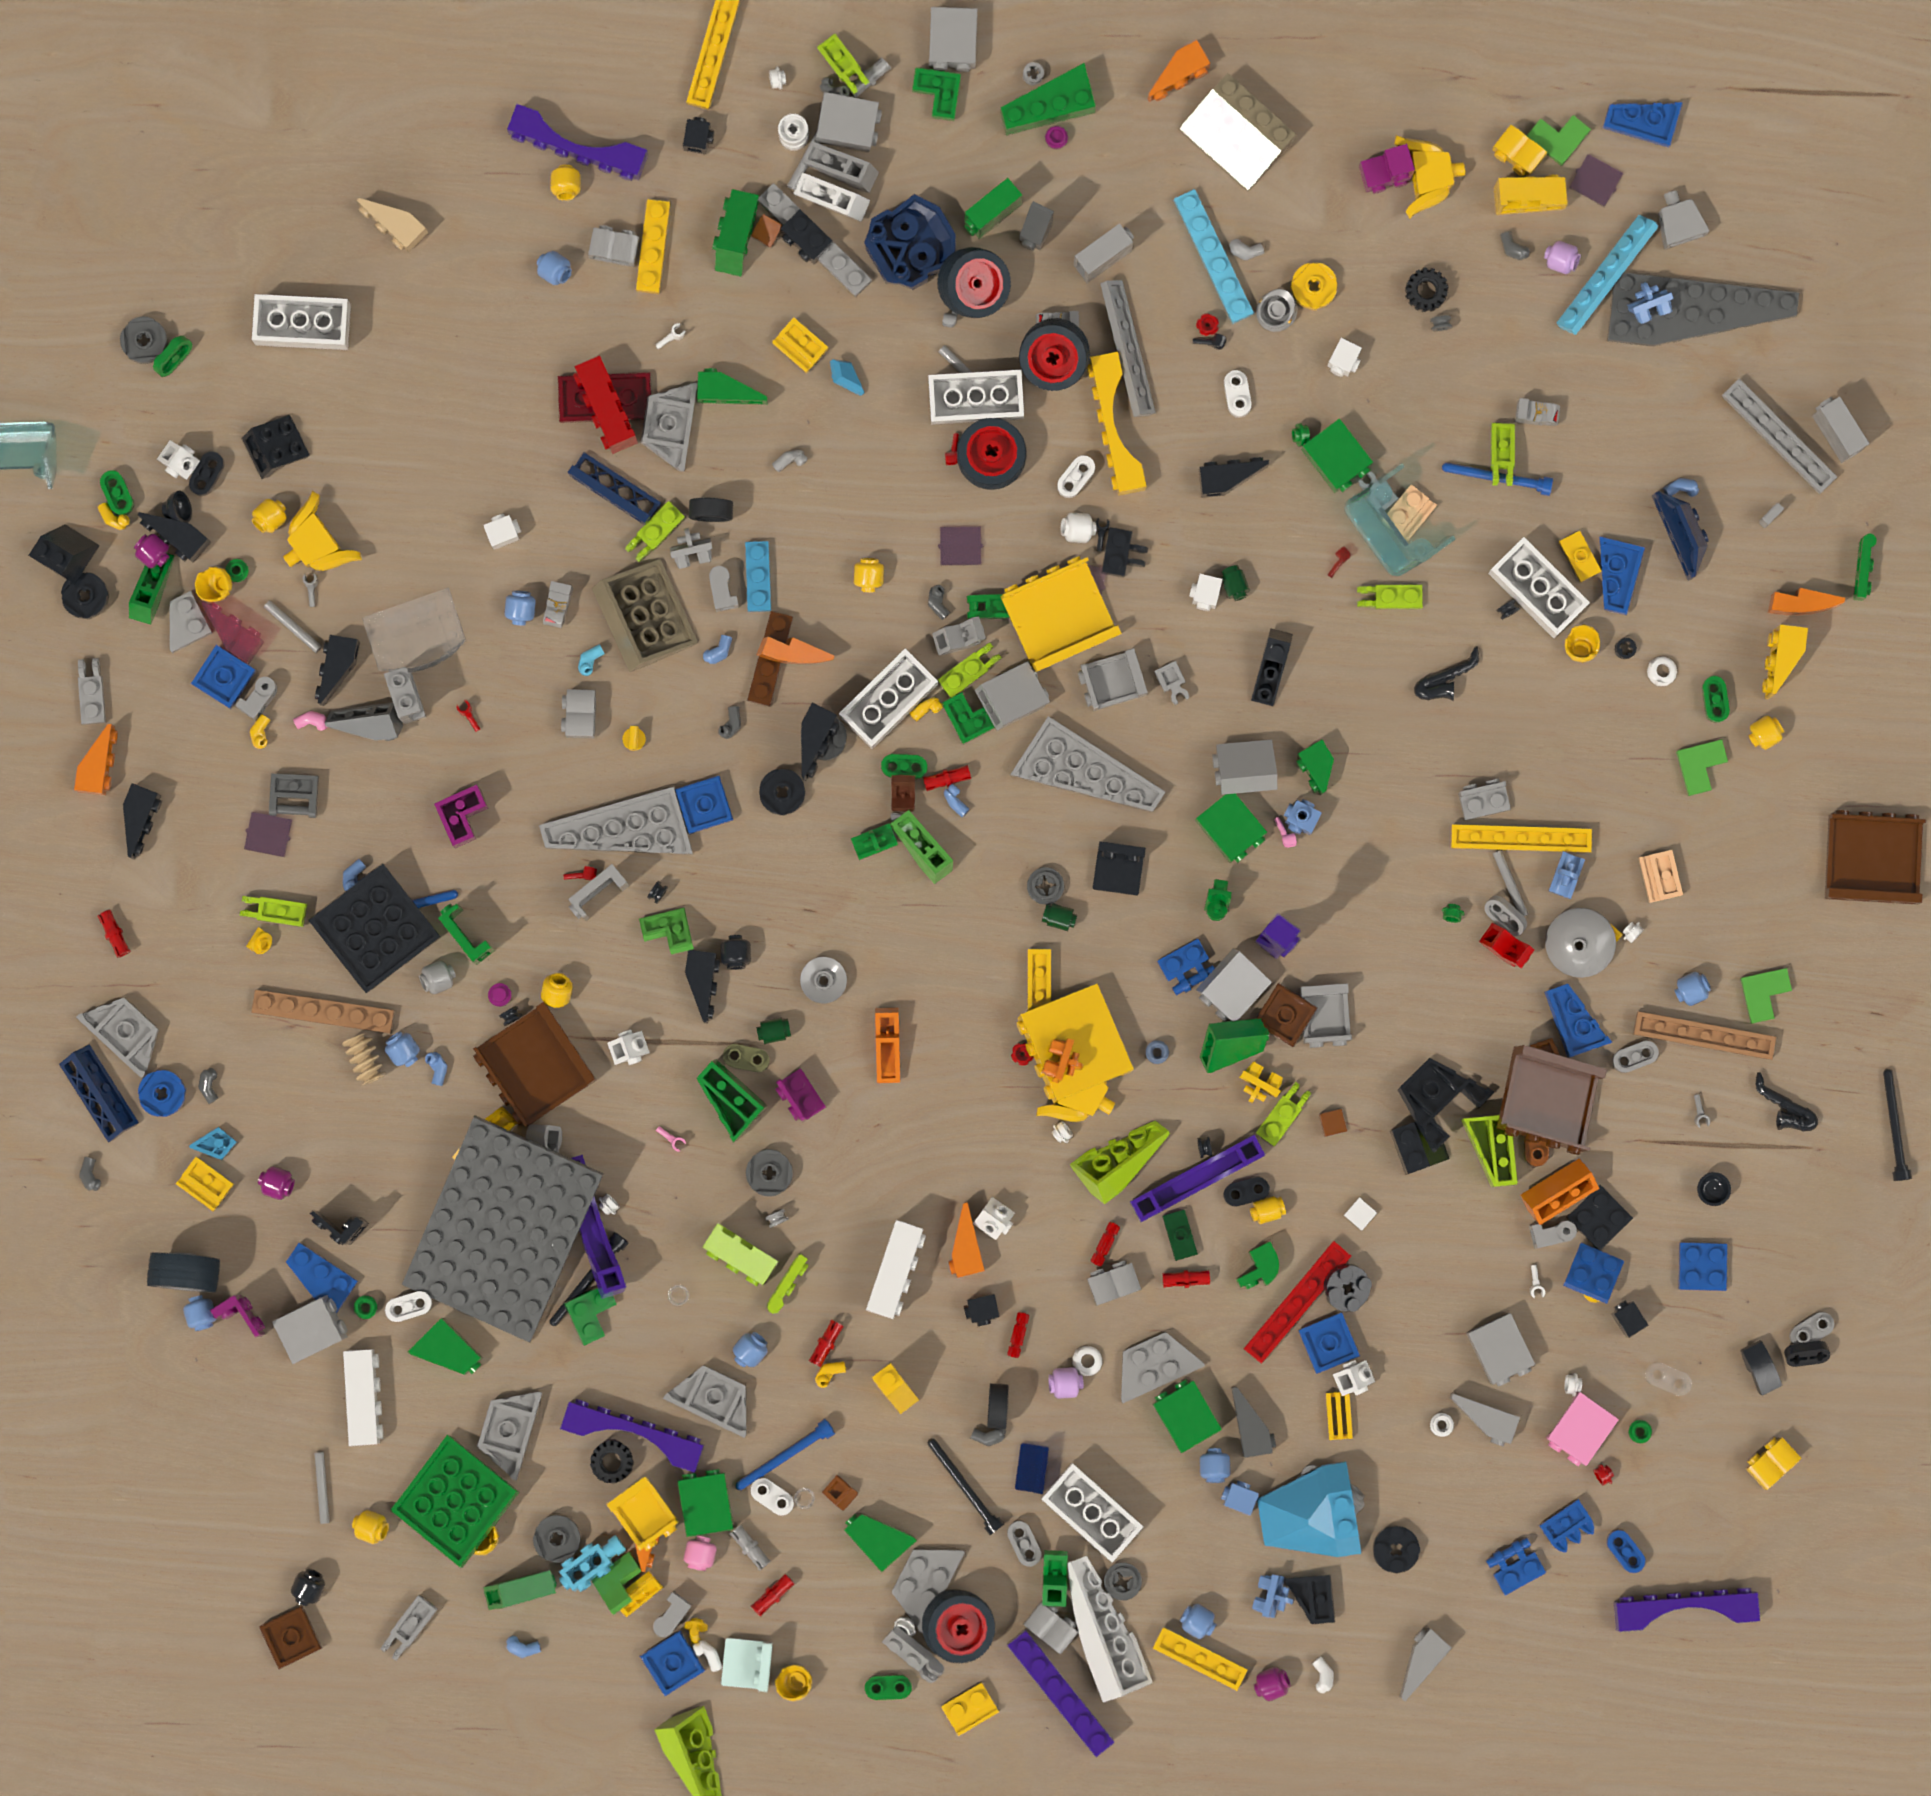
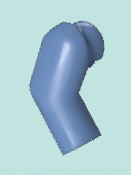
[1663,478,1699,497]
[703,635,732,664]
[944,784,970,817]
[343,859,366,891]
[425,1052,447,1086]
[506,1636,541,1658]

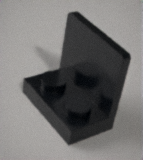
[241,415,310,479]
[1093,841,1146,896]
[310,1210,369,1245]

